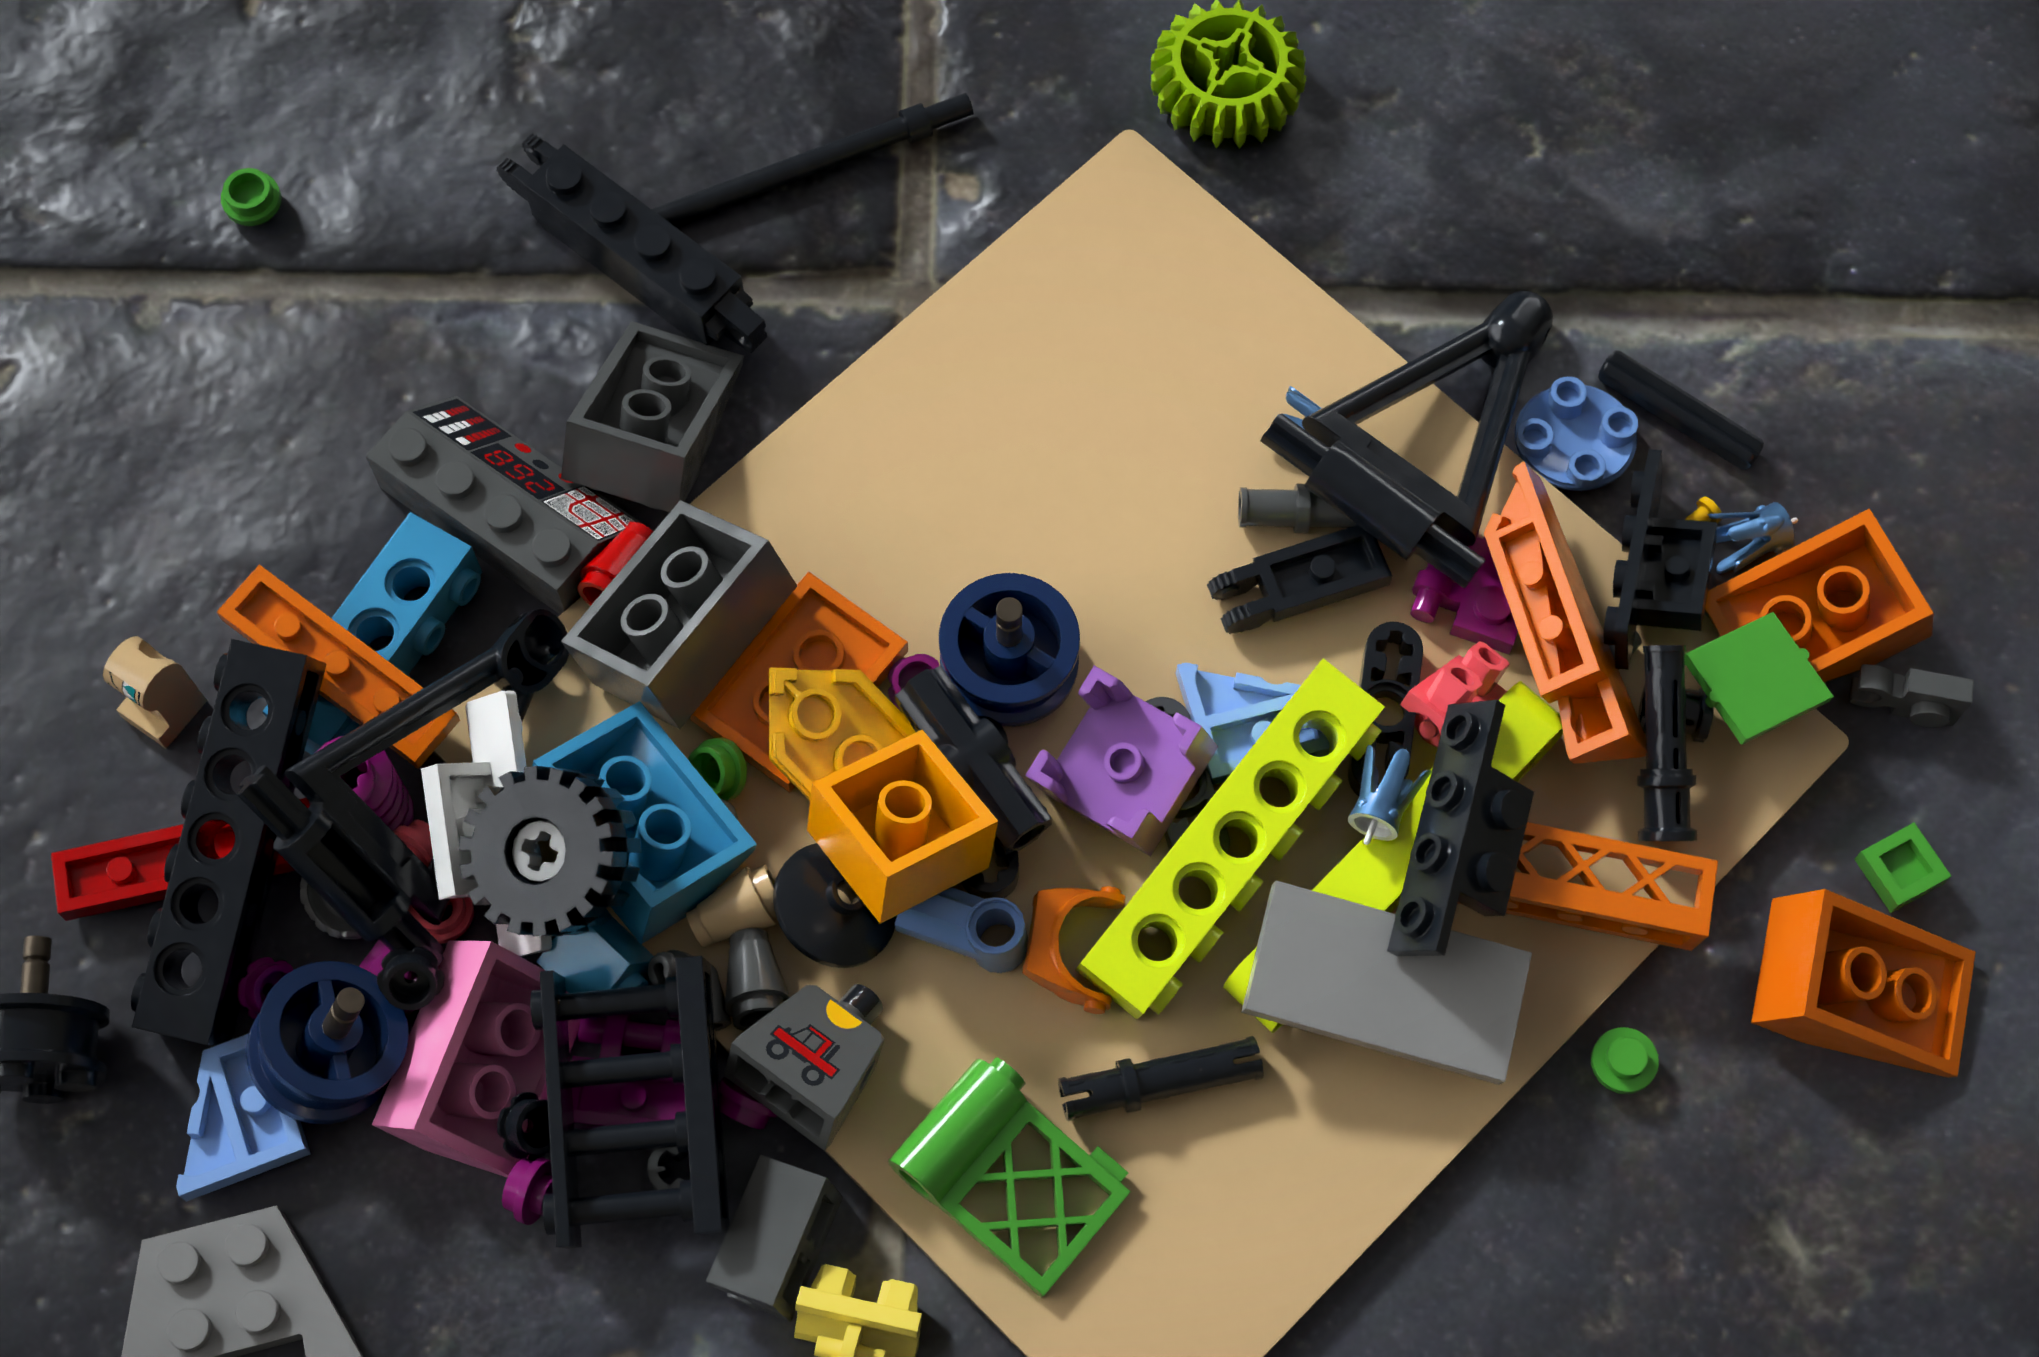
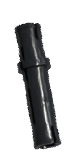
[1058,1036,1264,1121]

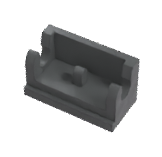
[706,1155,843,1323]

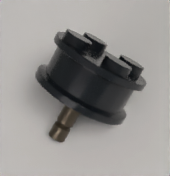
[0,936,110,1104]

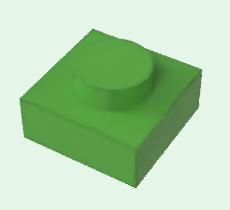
[1854,822,1952,913]

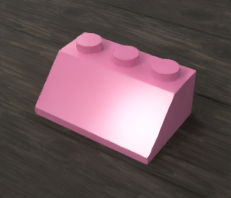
[372,940,581,1178]

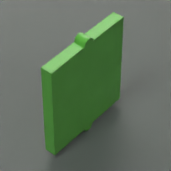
[1685,612,1834,745]

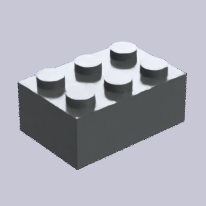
[561,500,797,729]

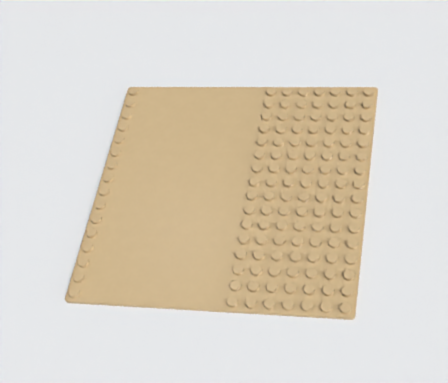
[434,130,1849,1357]

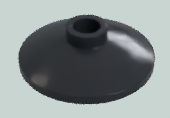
[773,843,897,968]

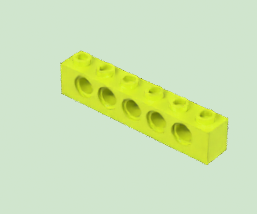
[1075,658,1385,1020]

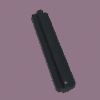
[1598,350,1764,470]

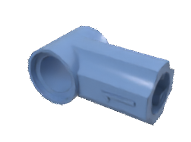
[895,887,1028,973]

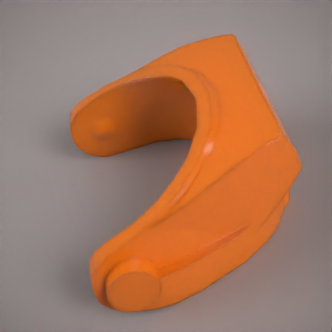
[1022,886,1126,1014]

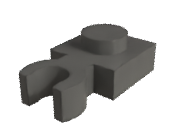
[1849,664,1974,728]

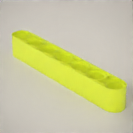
[1223,681,1563,1033]

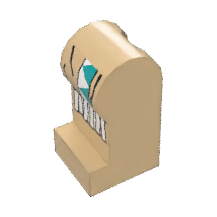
[103,636,207,748]

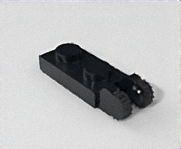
[1207,525,1393,634]

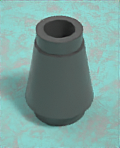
[725,928,790,1031]

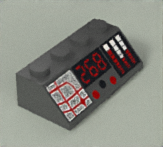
[366,396,643,615]

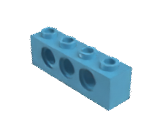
[262,512,482,755]

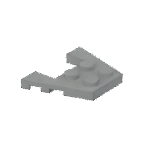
[121,1205,363,1357]

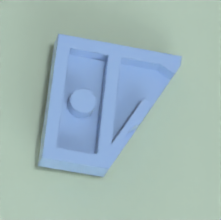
[1175,662,1329,785]
[176,1033,311,1202]

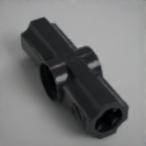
[895,666,1052,855]

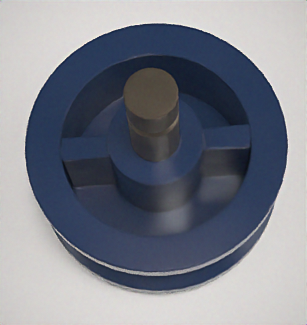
[939,573,1080,727]
[246,961,408,1124]

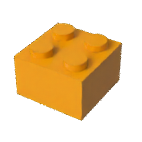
[807,729,998,924]

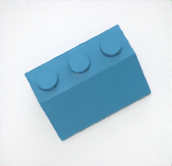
[532,701,757,944]

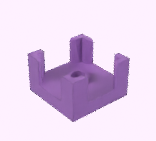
[1025,665,1218,857]

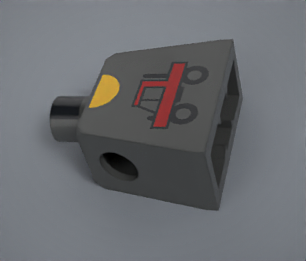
[724,984,885,1151]

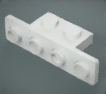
[421,691,552,957]

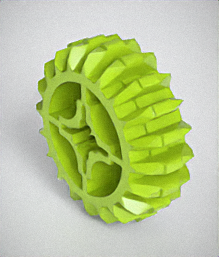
[1150,0,1306,149]

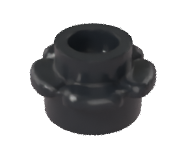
[377,947,445,1010]
[497,1092,550,1159]

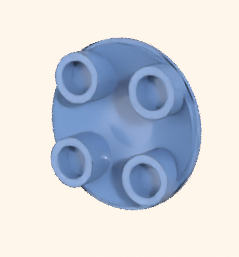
[1515,377,1638,491]

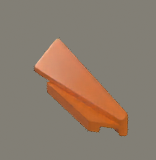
[1484,461,1647,764]

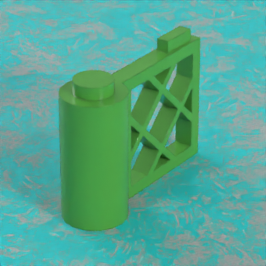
[888,1057,1131,1298]

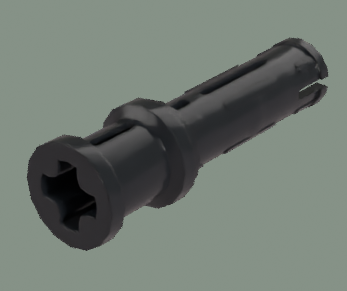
[1637,645,1697,841]

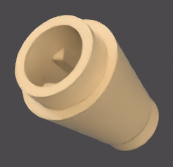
[686,864,777,948]

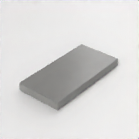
[1241,880,1532,1085]

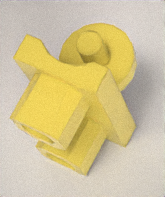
[794,1264,922,1357]

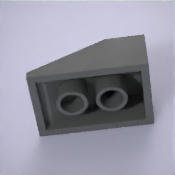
[561,321,744,512]

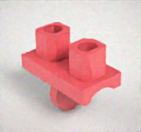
[1400,641,1510,747]

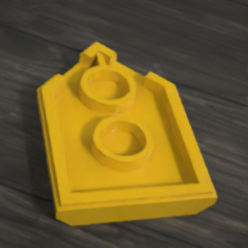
[769,667,916,801]

